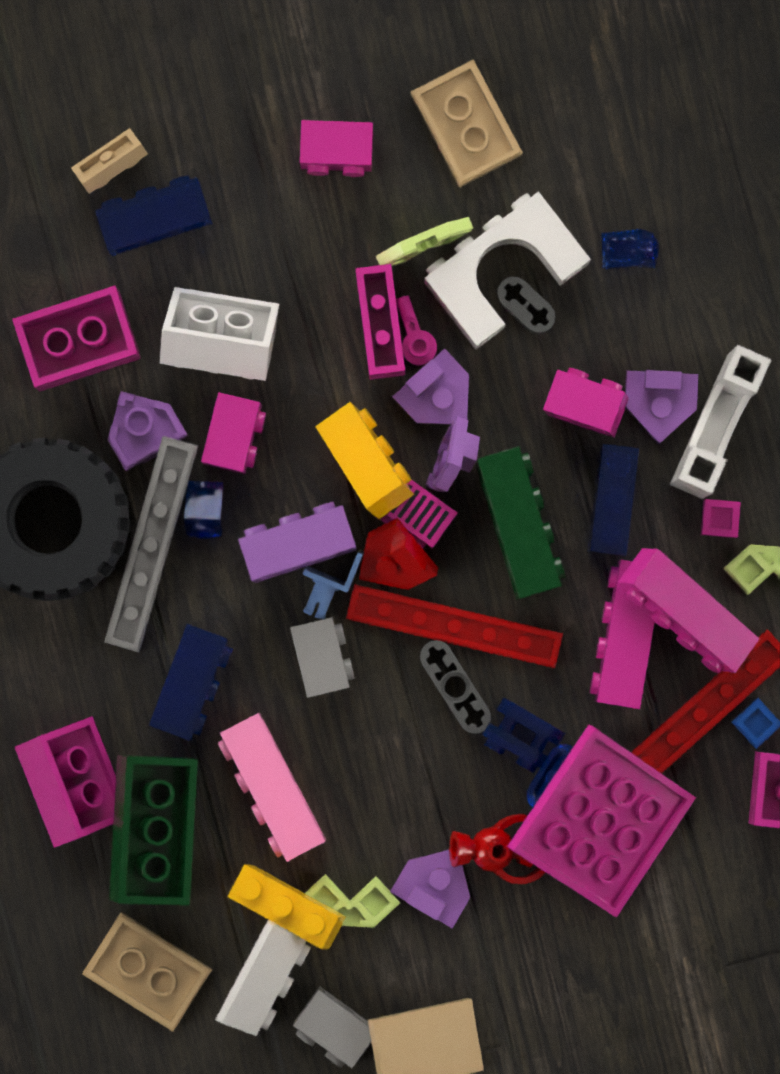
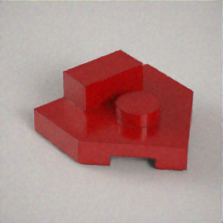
[359,518,439,590]

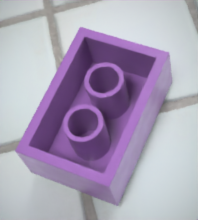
[238,502,357,583]

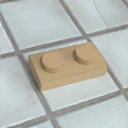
[71,128,148,194]

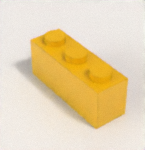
[315,402,414,519]
[227,864,347,949]

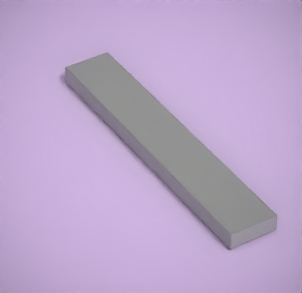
[104,436,198,653]

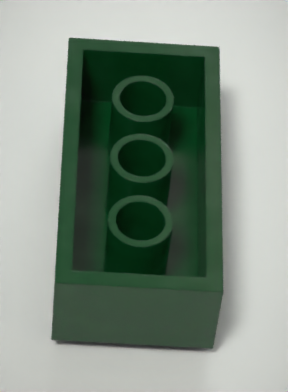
[475,446,565,600]
[109,755,198,905]

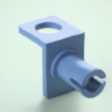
[303,550,364,620]

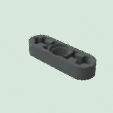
[420,640,491,733]

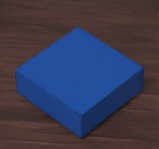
[731,698,780,749]

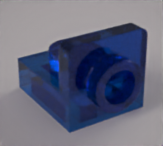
[601,229,659,270]
[184,481,224,539]

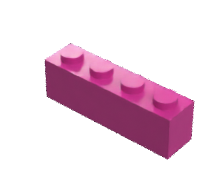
[618,548,759,673]
[590,560,654,709]

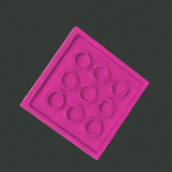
[507,725,696,917]

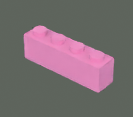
[218,713,326,862]

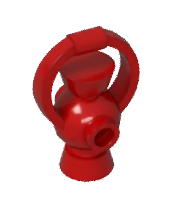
[449,814,545,884]

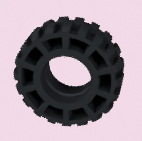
[0,438,131,601]

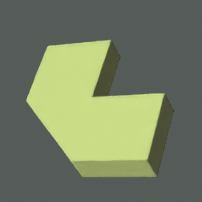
[376,217,473,266]
[723,545,780,595]
[305,874,400,928]

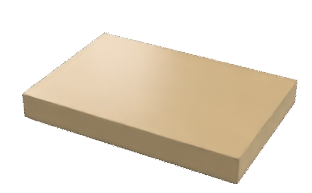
[411,59,523,188]
[82,912,212,1032]
[368,998,484,1074]

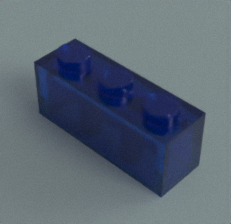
[95,175,213,256]
[587,444,639,557]
[149,624,233,741]

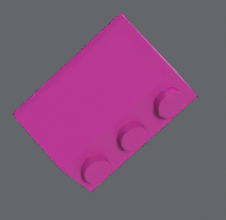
[14,717,116,848]

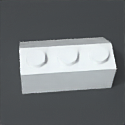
[160,287,279,381]
[216,920,311,1036]

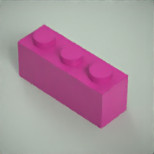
[355,264,405,380]

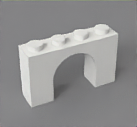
[424,191,591,350]
[670,345,771,499]

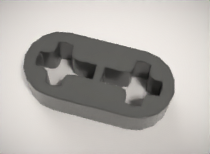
[497,276,556,335]

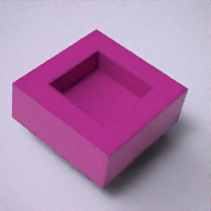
[701,499,741,538]

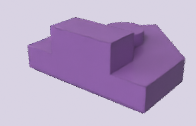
[392,349,469,425]
[625,370,698,444]
[107,391,188,472]
[426,416,480,492]
[390,849,470,928]

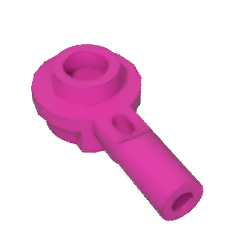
[396,295,437,366]

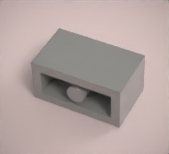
[290,617,355,698]
[293,986,371,1068]

